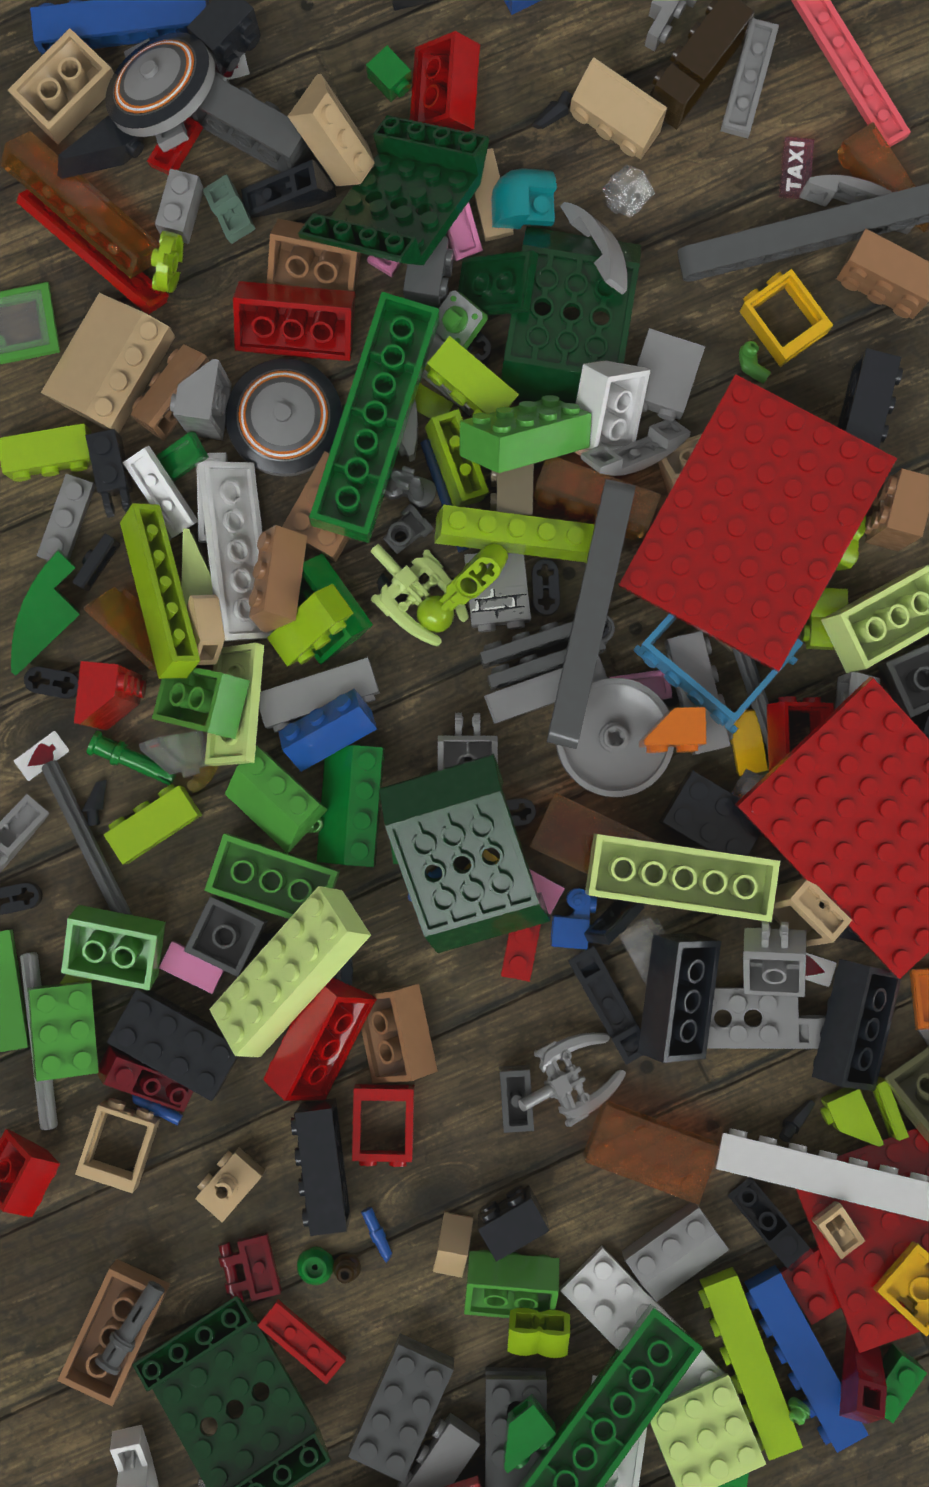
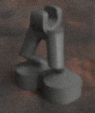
[384,466,437,509]

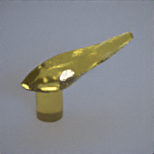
[187,761,218,793]

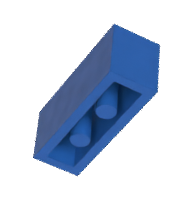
[278,688,377,772]

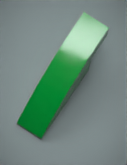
[11,549,80,676]

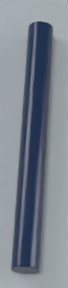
[420,439,469,553]

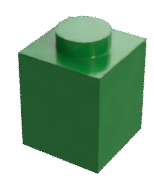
[366,45,412,102]

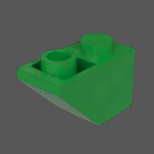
[503,1394,556,1473]

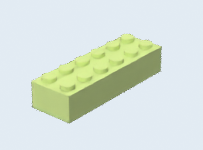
[585,833,780,922]
[209,886,371,1057]

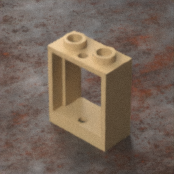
[772,879,852,947]
[75,1098,161,1193]

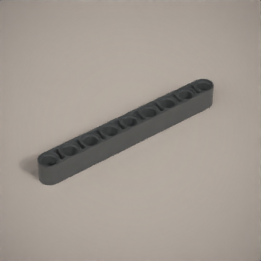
[677,184,929,282]
[546,479,636,749]

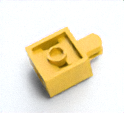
[873,1241,929,1337]

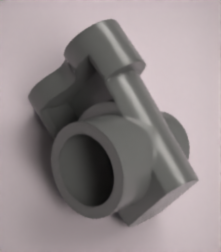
[382,504,434,554]

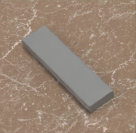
[720,18,779,139]

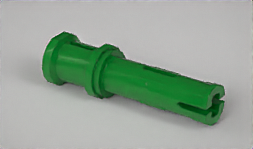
[87,730,178,786]

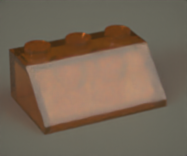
[83,587,157,673]

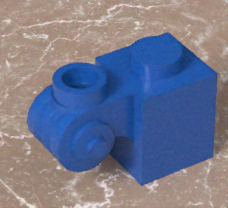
[550,888,597,950]

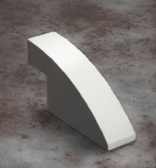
[110,1425,159,1487]

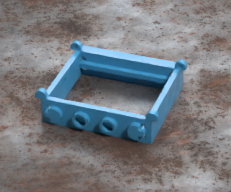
[634,614,803,734]

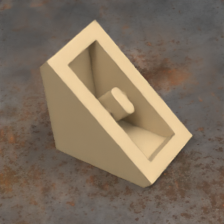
[811,1201,865,1259]
[433,1211,473,1278]

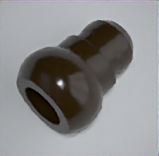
[333,1253,361,1284]

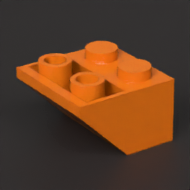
[639,707,706,753]

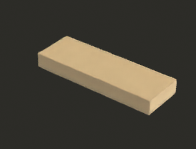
[474,148,514,242]

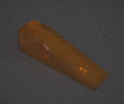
[837,122,929,233]

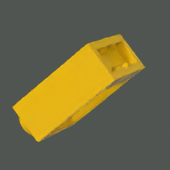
[739,269,833,367]

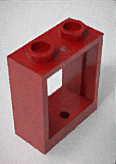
[767,696,834,772]
[352,1084,415,1167]

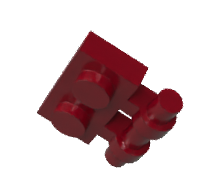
[218,1232,282,1302]

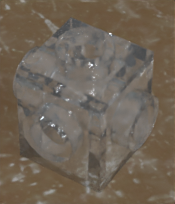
[602,164,655,218]

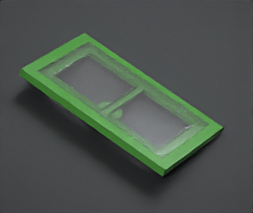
[0,282,60,364]

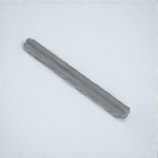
[20,952,58,1130]

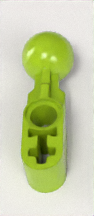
[417,543,508,633]

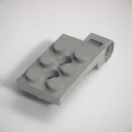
[707,987,826,1049]

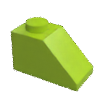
[820,1087,884,1147]

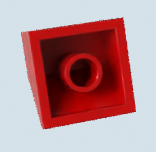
[0,1129,60,1217]

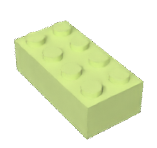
[821,565,929,673]

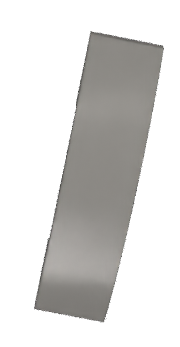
[799,175,914,234]
[560,202,627,295]
[581,420,691,476]

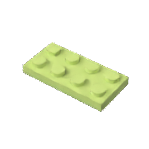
[205,642,264,766]

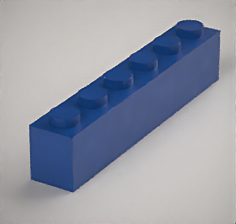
[30,0,209,55]
[744,1265,869,1453]

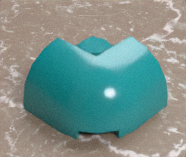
[491,168,557,229]

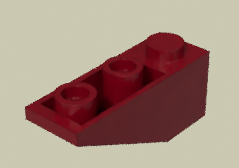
[97,1046,194,1112]
[839,1325,887,1424]

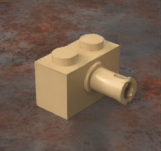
[195,1147,266,1222]

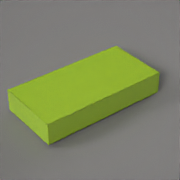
[872,1076,909,1141]

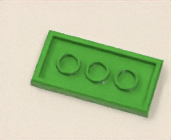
[0,929,30,1052]

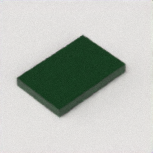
[458,250,538,315]

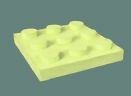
[650,1373,766,1487]

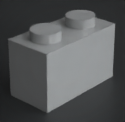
[155,169,203,244]

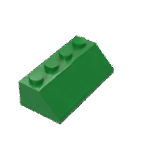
[316,745,385,867]

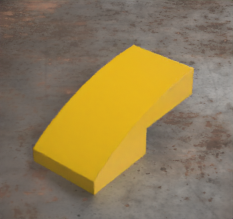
[730,709,768,776]

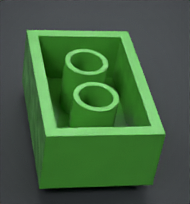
[152,667,250,739]
[61,905,166,990]
[27,981,99,1081]

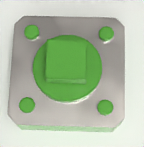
[436,290,488,350]

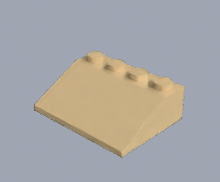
[41,293,175,433]

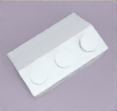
[575,361,650,456]

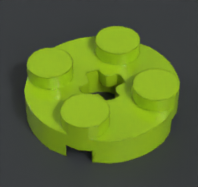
[151,230,183,293]

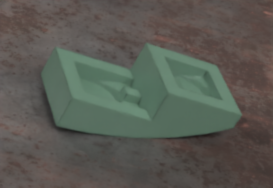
[202,174,256,244]

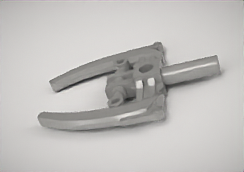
[518,1032,626,1127]

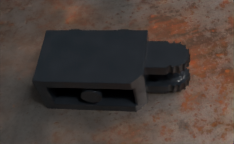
[85,429,133,518]

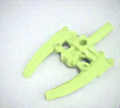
[370,544,469,646]

